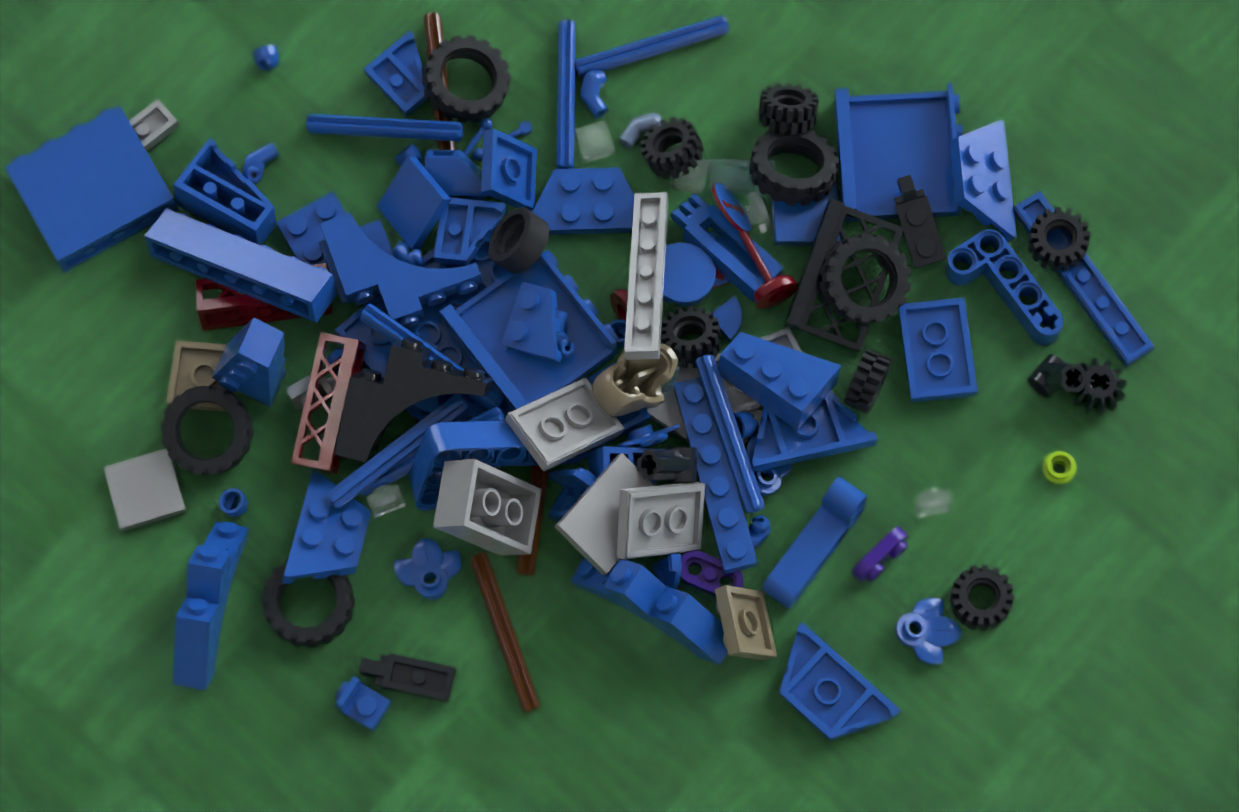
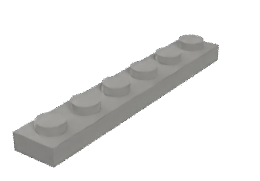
[624,192,668,360]

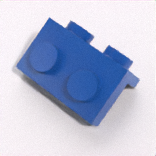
[547,468,596,523]

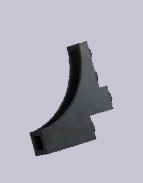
[334,338,493,462]

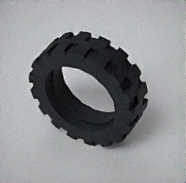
[422,35,511,123]
[749,130,839,206]
[819,234,911,324]
[161,386,254,475]
[261,559,355,648]

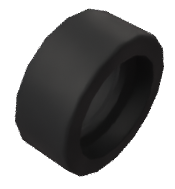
[488,207,550,274]

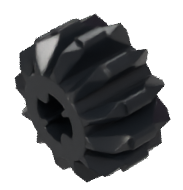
[1069,357,1127,416]

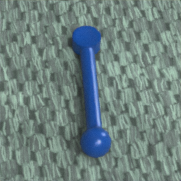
[463,118,493,157]
[472,121,532,161]

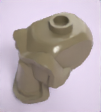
[592,344,678,417]

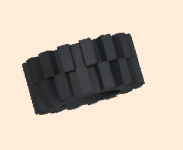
[758,83,819,134]
[640,117,704,179]
[1028,207,1091,272]
[661,306,721,368]
[844,348,893,414]
[950,564,1014,631]

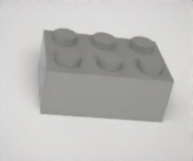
[433,459,542,556]

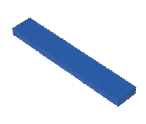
[1013,191,1155,367]

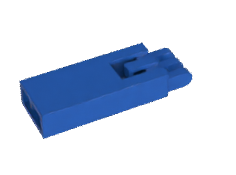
[670,194,784,302]

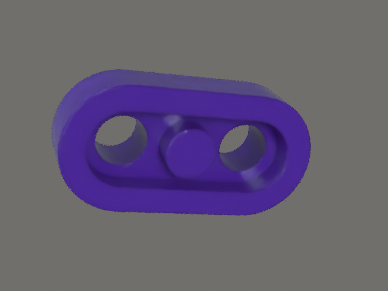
[851,526,909,583]
[681,550,743,597]

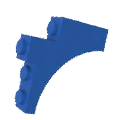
[320,212,482,329]
[173,521,249,691]
[570,558,728,665]

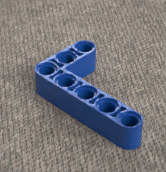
[408,421,589,511]

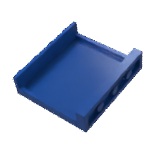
[834,83,963,222]
[5,105,179,273]
[440,249,618,411]

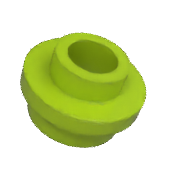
[1042,451,1077,485]

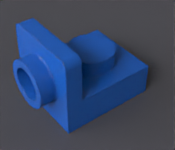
[335,676,392,732]

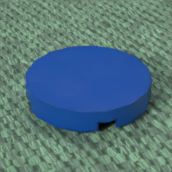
[663,242,716,307]

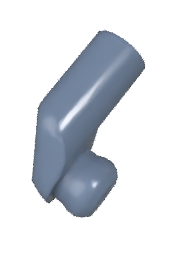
[618,112,662,149]

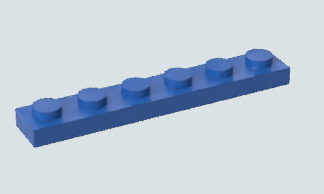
[673,377,758,574]

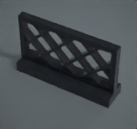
[783,199,904,352]

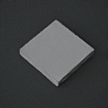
[104,448,187,532]

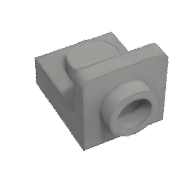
[285,375,336,411]

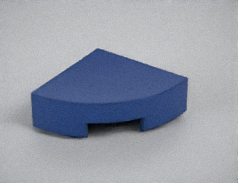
[712,296,742,343]
[653,554,682,589]

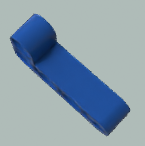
[945,229,1063,346]
[761,476,868,609]

